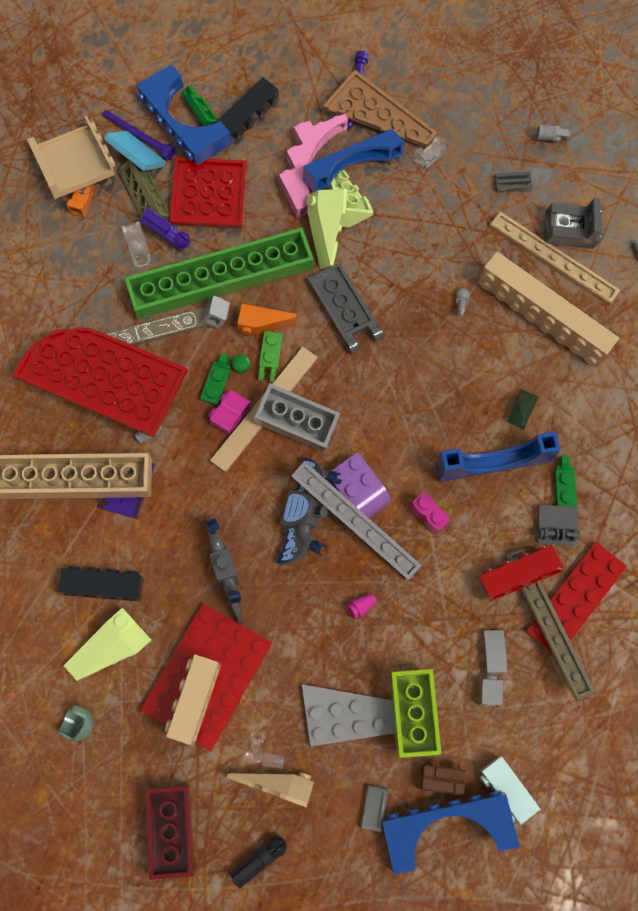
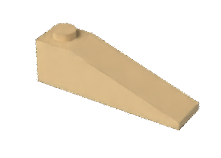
[227,772,314,807]

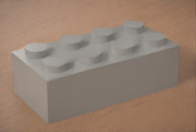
[253,383,340,452]

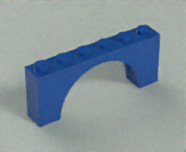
[136,64,232,165]
[435,432,561,482]
[382,790,520,875]

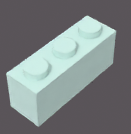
[479,756,540,825]

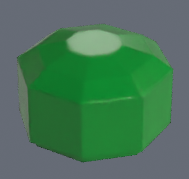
[232,354,250,374]

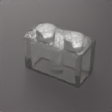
[122,222,152,268]

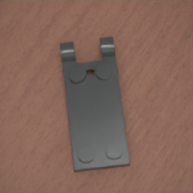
[308,262,384,354]

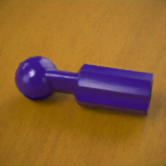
[139,208,190,250]

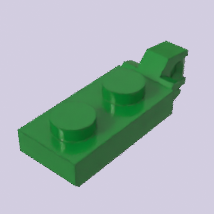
[182,85,218,126]
[200,353,231,406]
[554,455,577,507]

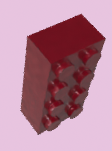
[145,786,195,880]

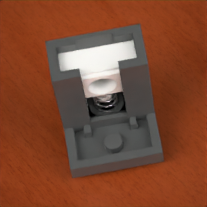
[545,198,604,249]

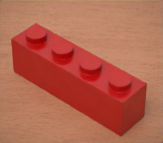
[479,545,563,602]

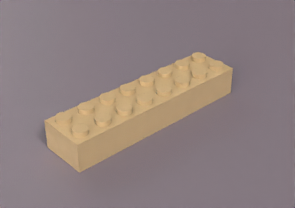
[478,251,619,368]
[0,453,152,499]

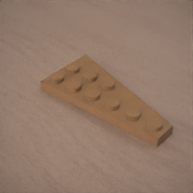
[322,70,438,148]

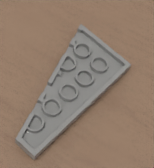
[302,684,395,746]

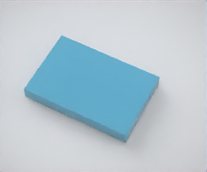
[104,131,166,171]

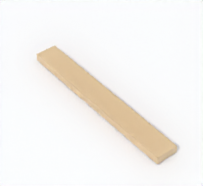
[489,212,620,305]
[210,347,318,473]

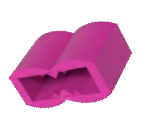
[209,390,250,436]
[410,493,449,535]

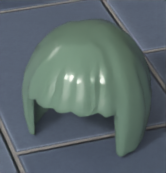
[57,705,94,741]

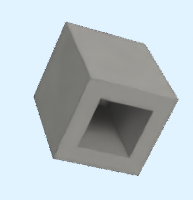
[202,295,230,329]
[479,676,503,707]

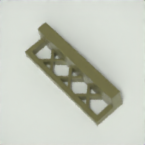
[118,159,170,228]

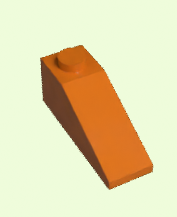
[237,304,297,335]

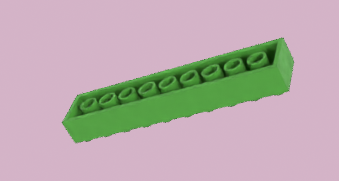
[125,228,314,319]

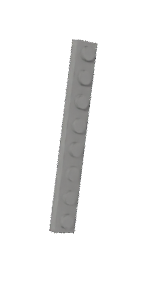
[291,461,422,580]

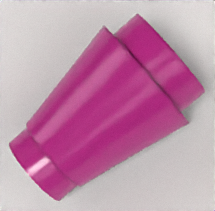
[346,593,377,619]

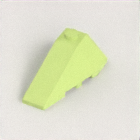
[325,169,373,227]
[307,189,347,270]
[64,608,152,681]

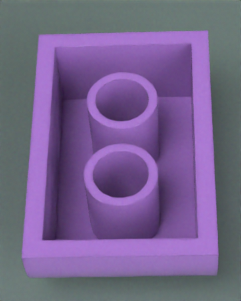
[327,452,391,519]

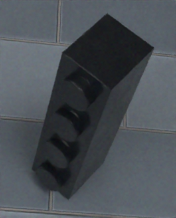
[215,77,279,144]
[58,566,144,602]

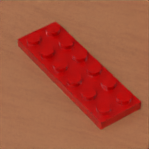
[525,542,627,654]

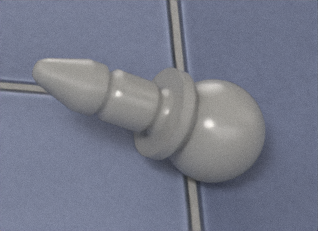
[456,288,470,316]

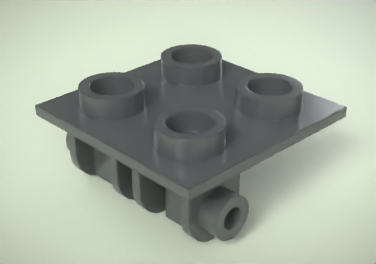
[538,505,580,546]

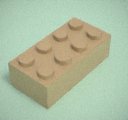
[165,655,221,746]

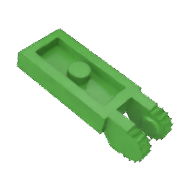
[258,331,283,383]

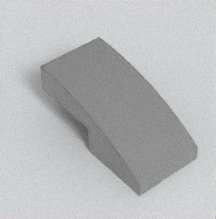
[483,630,507,674]

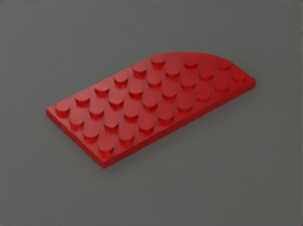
[13,327,188,438]

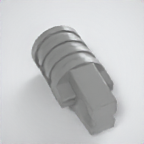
[536,124,570,142]

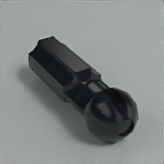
[229,836,287,889]

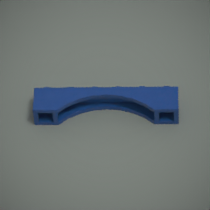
[303,129,404,192]

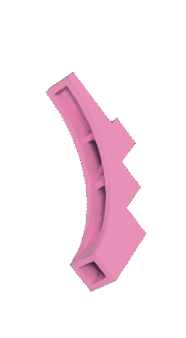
[279,114,348,218]

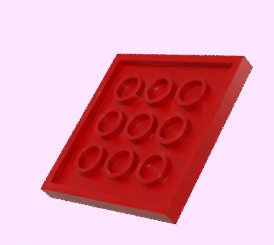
[170,157,246,228]

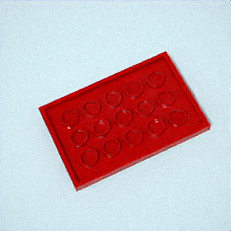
[140,604,272,752]

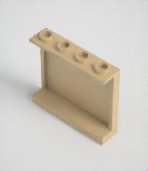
[27,116,116,199]

